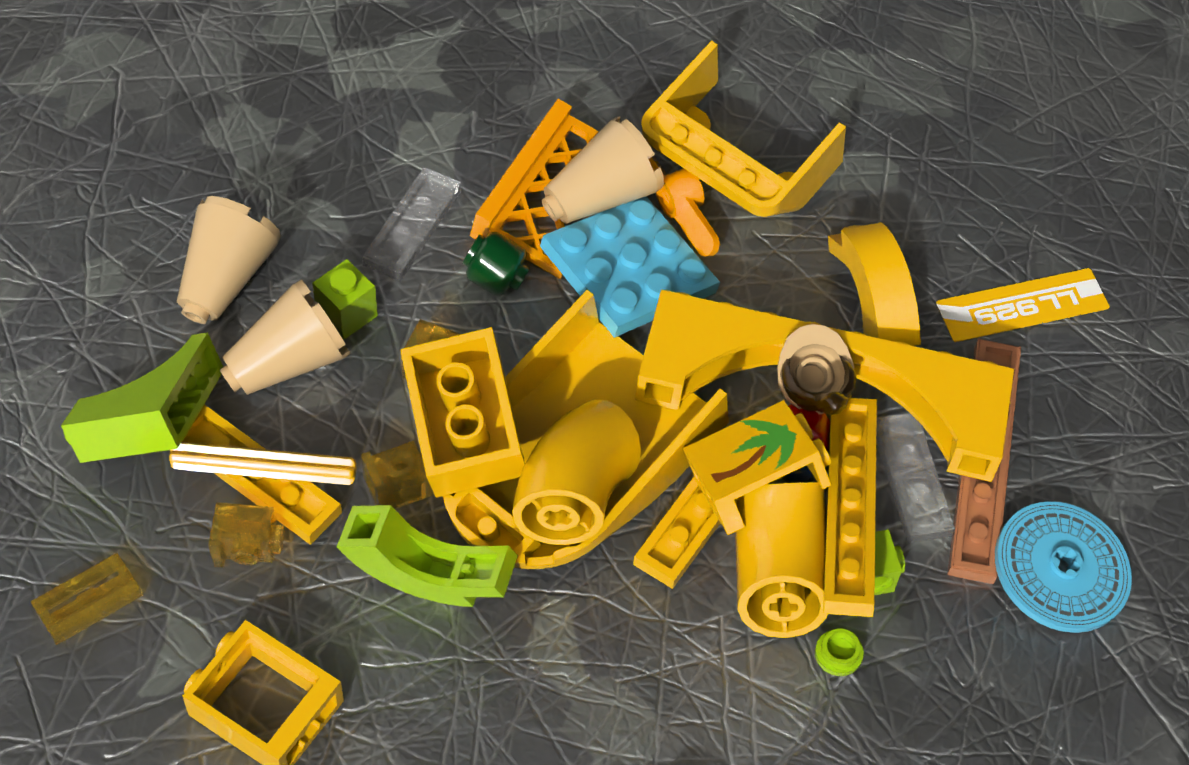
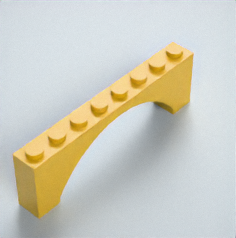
[635,289,1014,482]

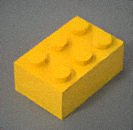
[400,327,525,498]

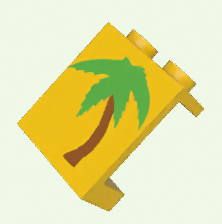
[683,400,831,535]

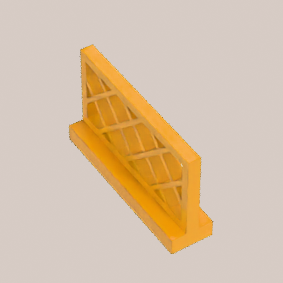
[470,98,599,279]

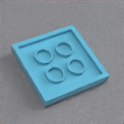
[540,196,720,338]

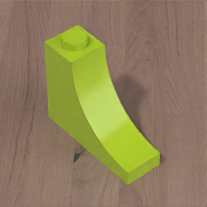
[61,332,224,463]

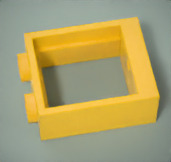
[182,620,344,765]

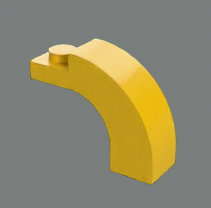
[828,222,921,346]

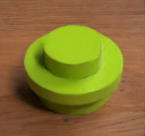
[815,628,864,676]

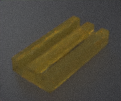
[31,553,143,645]

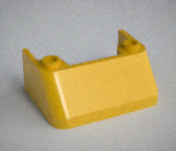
[641,41,846,217]

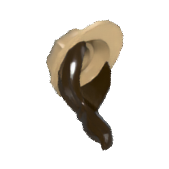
[777,324,856,415]

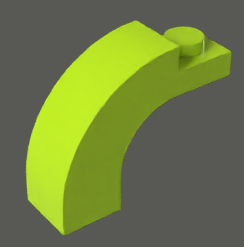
[337,505,518,607]

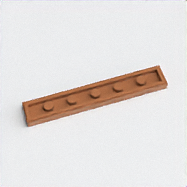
[947,339,1021,584]

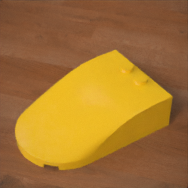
[443,290,729,569]

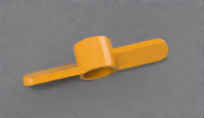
[648,156,720,257]

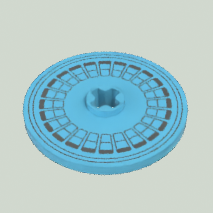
[995,501,1132,633]

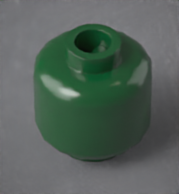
[462,232,530,296]

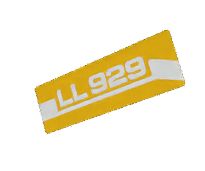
[936,268,1110,342]

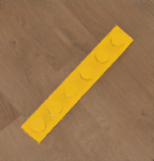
[823,398,877,617]

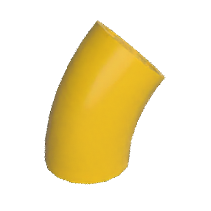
[513,399,641,545]
[734,482,828,638]

